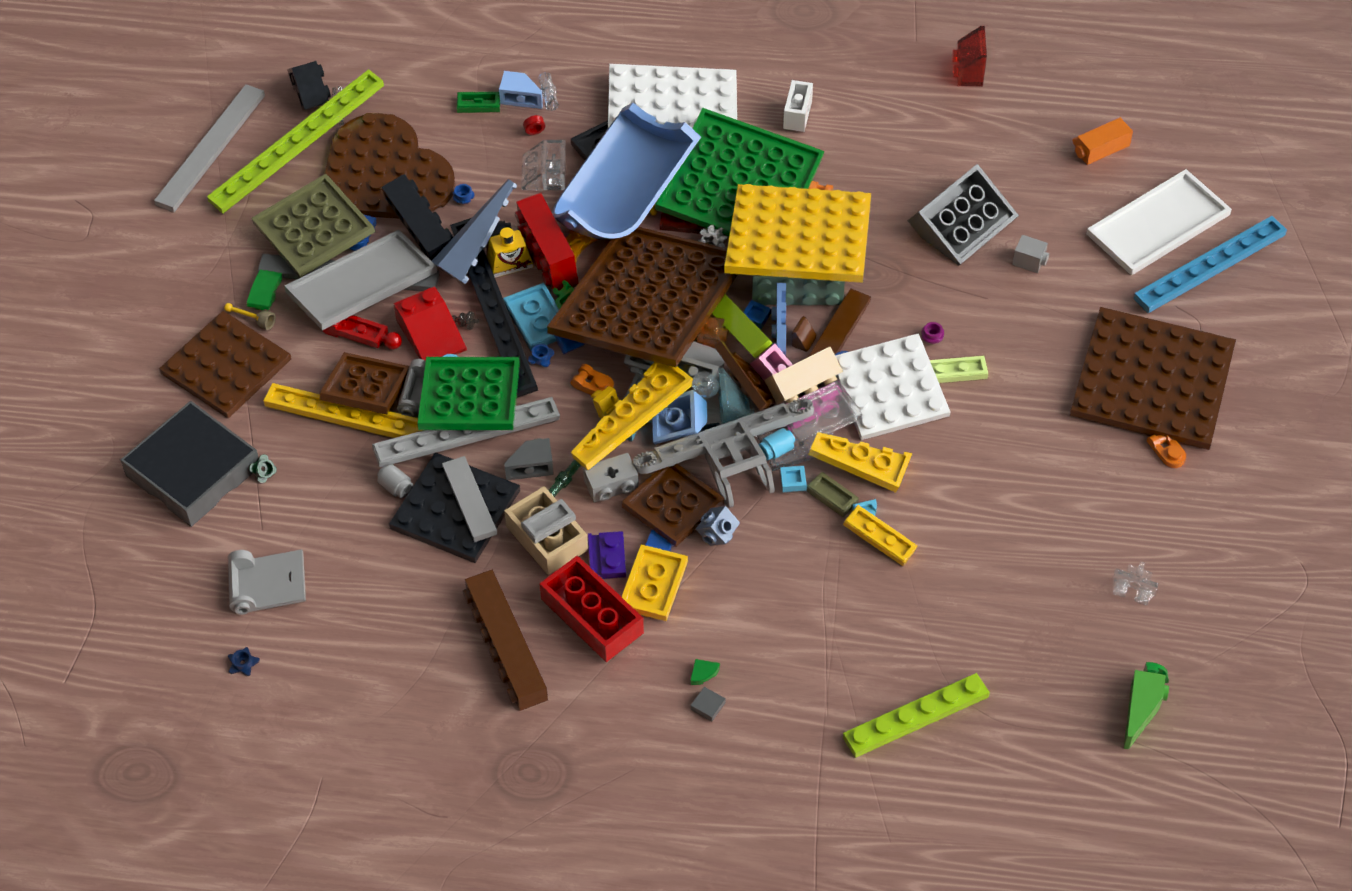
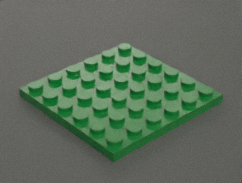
[655,108,825,236]

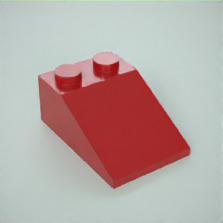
[393,286,467,360]

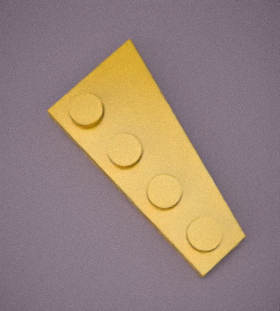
[808,432,912,493]

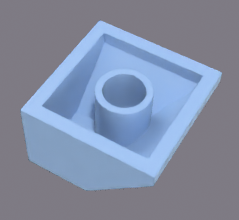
[652,390,707,444]

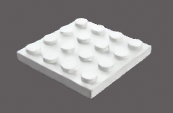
[835,333,950,440]

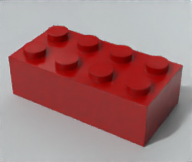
[515,193,579,293]
[539,555,644,662]

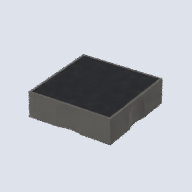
[120,401,259,527]

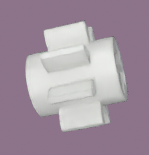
[698,225,727,248]

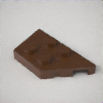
[714,340,775,410]

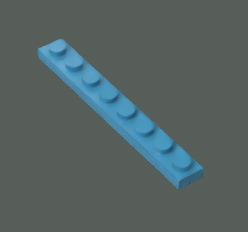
[1133,216,1287,313]

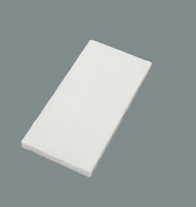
[1086,169,1232,276]

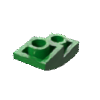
[247,269,282,310]

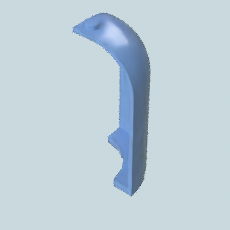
[552,103,701,239]

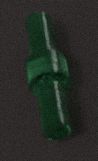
[548,460,581,497]

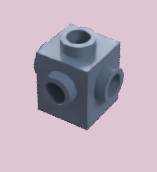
[696,506,740,546]

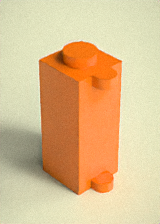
[1072,117,1133,165]

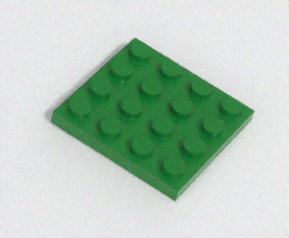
[417,357,520,430]

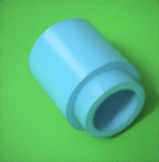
[758,428,795,460]

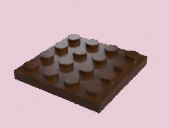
[159,311,291,418]

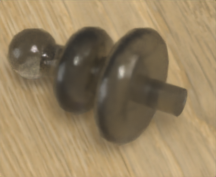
[451,311,479,330]

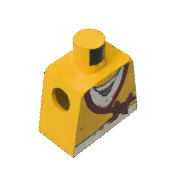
[487,228,534,278]

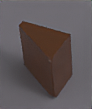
[792,316,816,352]

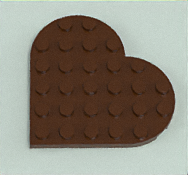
[325,113,455,219]

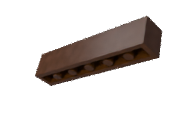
[463,569,548,711]

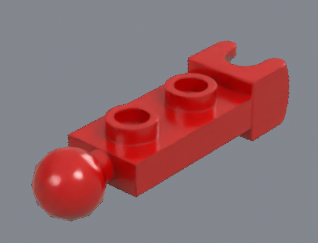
[322,315,402,350]

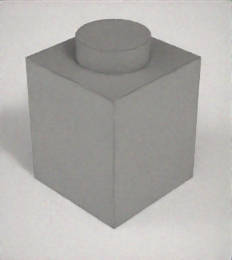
[1012,235,1050,273]

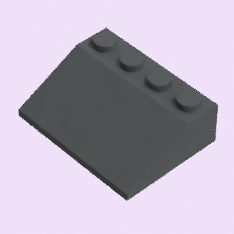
[907,164,1019,266]

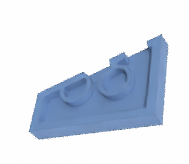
[771,283,786,356]

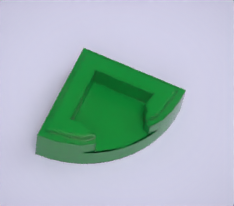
[691,659,720,685]
[1144,662,1169,683]

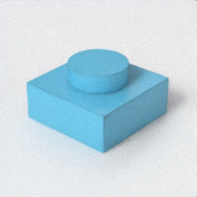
[780,466,807,492]

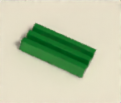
[457,92,500,113]

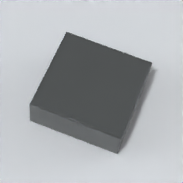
[691,687,726,721]

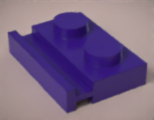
[588,531,626,579]

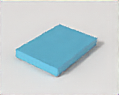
[503,283,559,351]

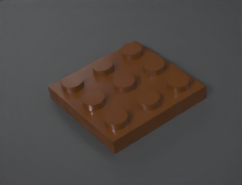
[320,352,409,415]
[622,464,724,547]

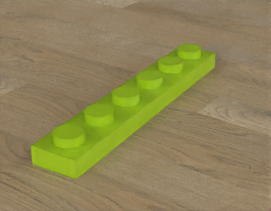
[843,673,990,758]

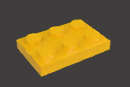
[622,544,688,622]

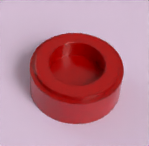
[523,115,546,135]

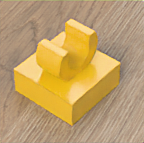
[591,386,619,419]

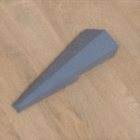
[432,179,517,284]

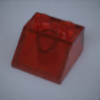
[952,26,987,87]

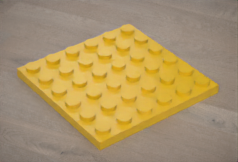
[724,184,871,283]

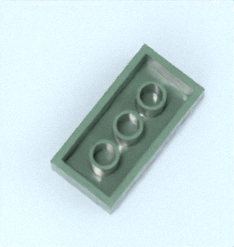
[752,275,845,306]

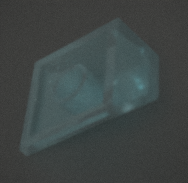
[718,368,755,425]

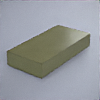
[807,472,859,517]

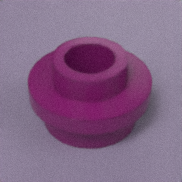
[921,322,944,344]

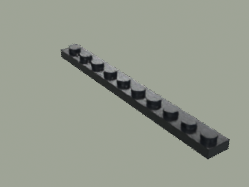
[450,218,538,398]

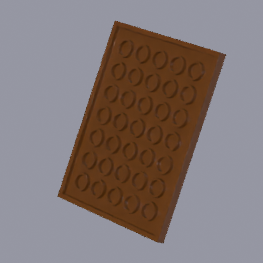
[547,227,738,367]

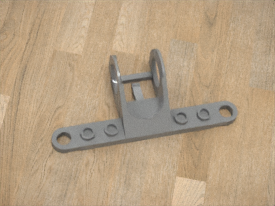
[633,397,814,508]

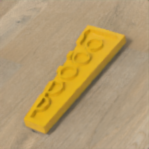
[571,362,694,470]

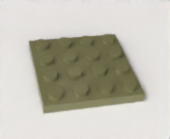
[251,174,375,278]

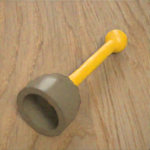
[224,303,276,330]

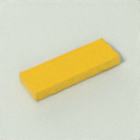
[843,505,918,566]

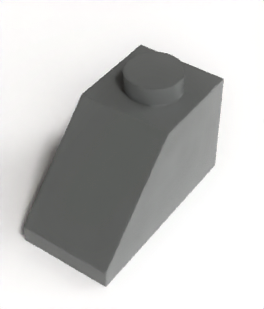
[504,438,554,480]

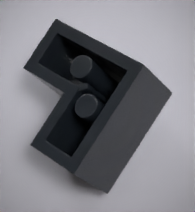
[287,61,331,110]

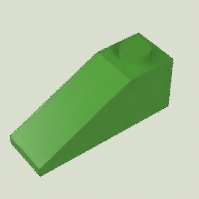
[1124,670,1169,749]

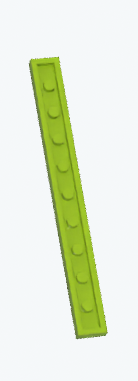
[207,69,384,214]

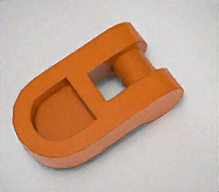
[570,364,614,395]
[1146,435,1186,468]

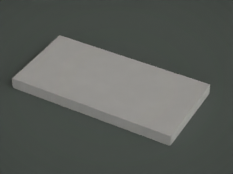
[285,230,437,330]

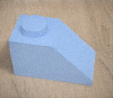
[499,71,543,109]

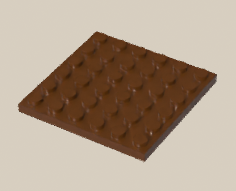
[1070,307,1236,450]

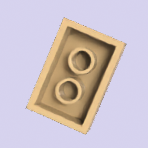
[504,486,588,575]

